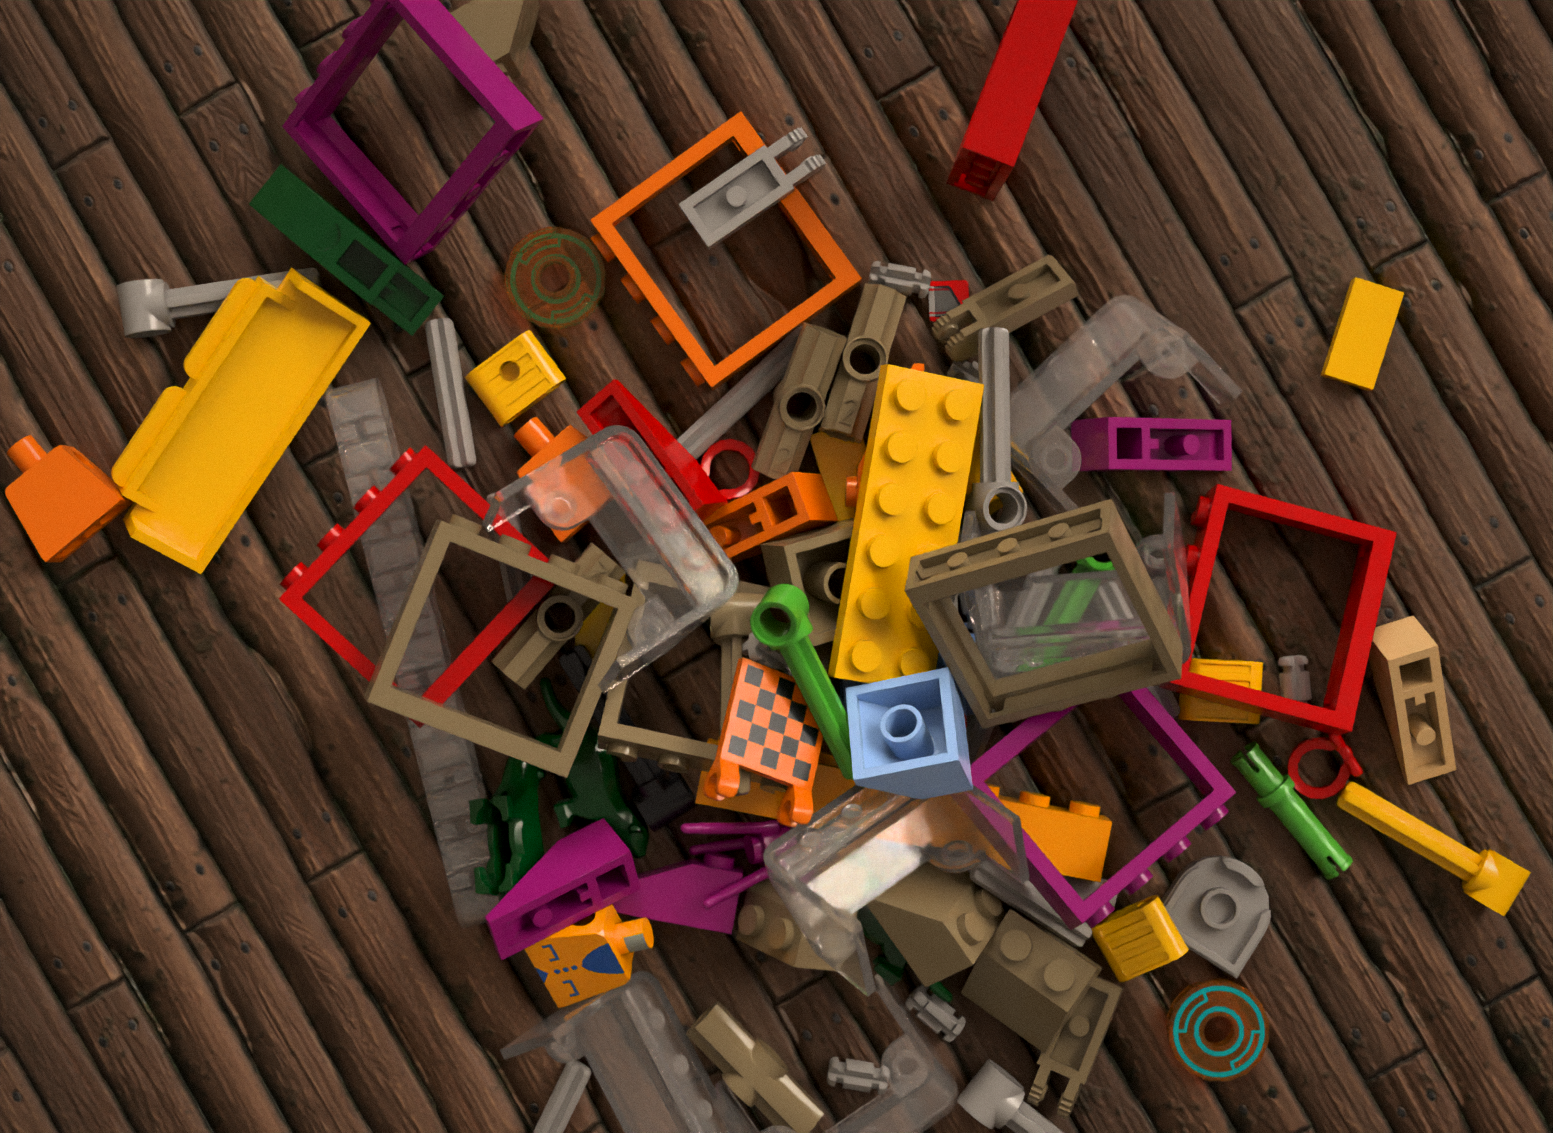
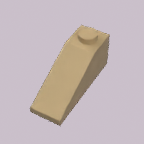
[1369,615,1456,785]

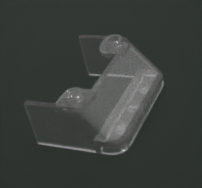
[1010,295,1243,514]
[482,425,739,693]
[961,492,1192,678]
[763,785,1030,997]
[500,971,735,1133]
[712,974,959,1133]

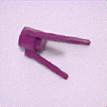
[681,819,795,909]

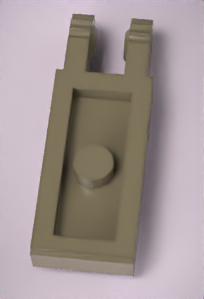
[931,255,1079,363]
[1027,976,1124,1120]

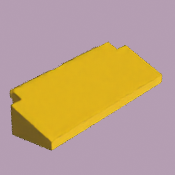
[111,267,371,574]

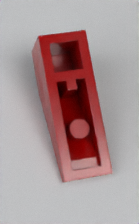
[576,379,727,536]

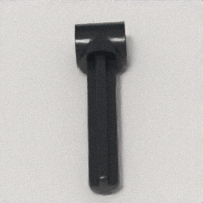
[559,644,698,832]

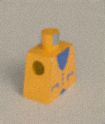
[524,904,654,1008]

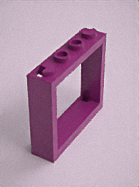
[282,0,544,265]
[957,687,1236,930]

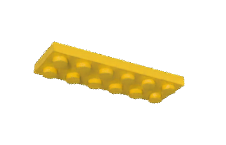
[828,364,984,683]

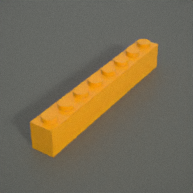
[695,738,1112,882]

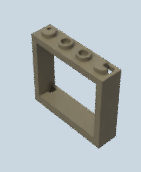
[904,499,1183,729]
[364,514,639,778]
[598,559,834,794]

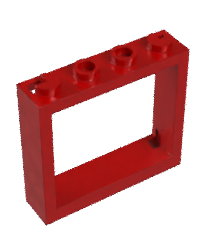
[946,0,1078,201]
[279,445,555,728]
[1159,484,1397,736]

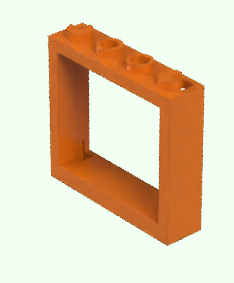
[590,111,862,391]

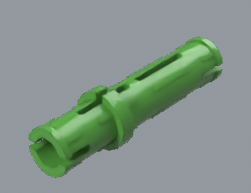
[1230,741,1353,880]

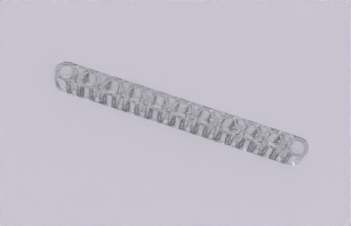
[326,377,499,929]

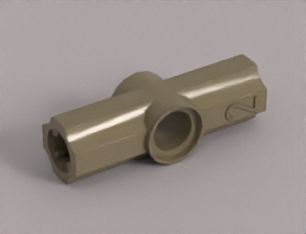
[818,283,907,444]
[751,322,847,479]
[490,542,626,690]
[686,1001,824,1133]

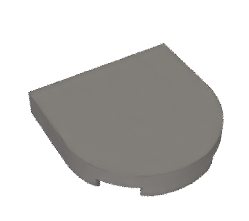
[1161,855,1271,979]

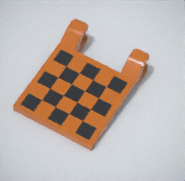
[703,657,823,828]

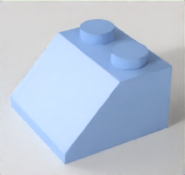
[845,667,973,800]

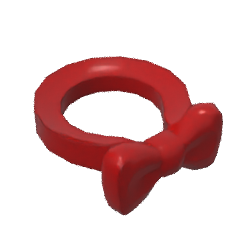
[700,439,760,506]
[1287,733,1363,799]

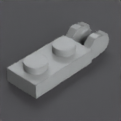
[679,127,826,250]

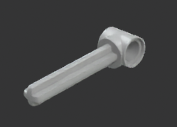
[117,267,322,338]
[965,327,1027,532]
[956,1059,1064,1133]

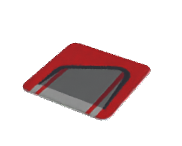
[928,280,969,322]

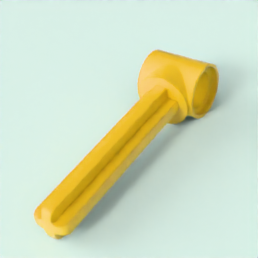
[1336,781,1531,916]

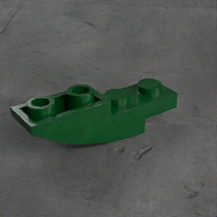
[249,164,444,336]

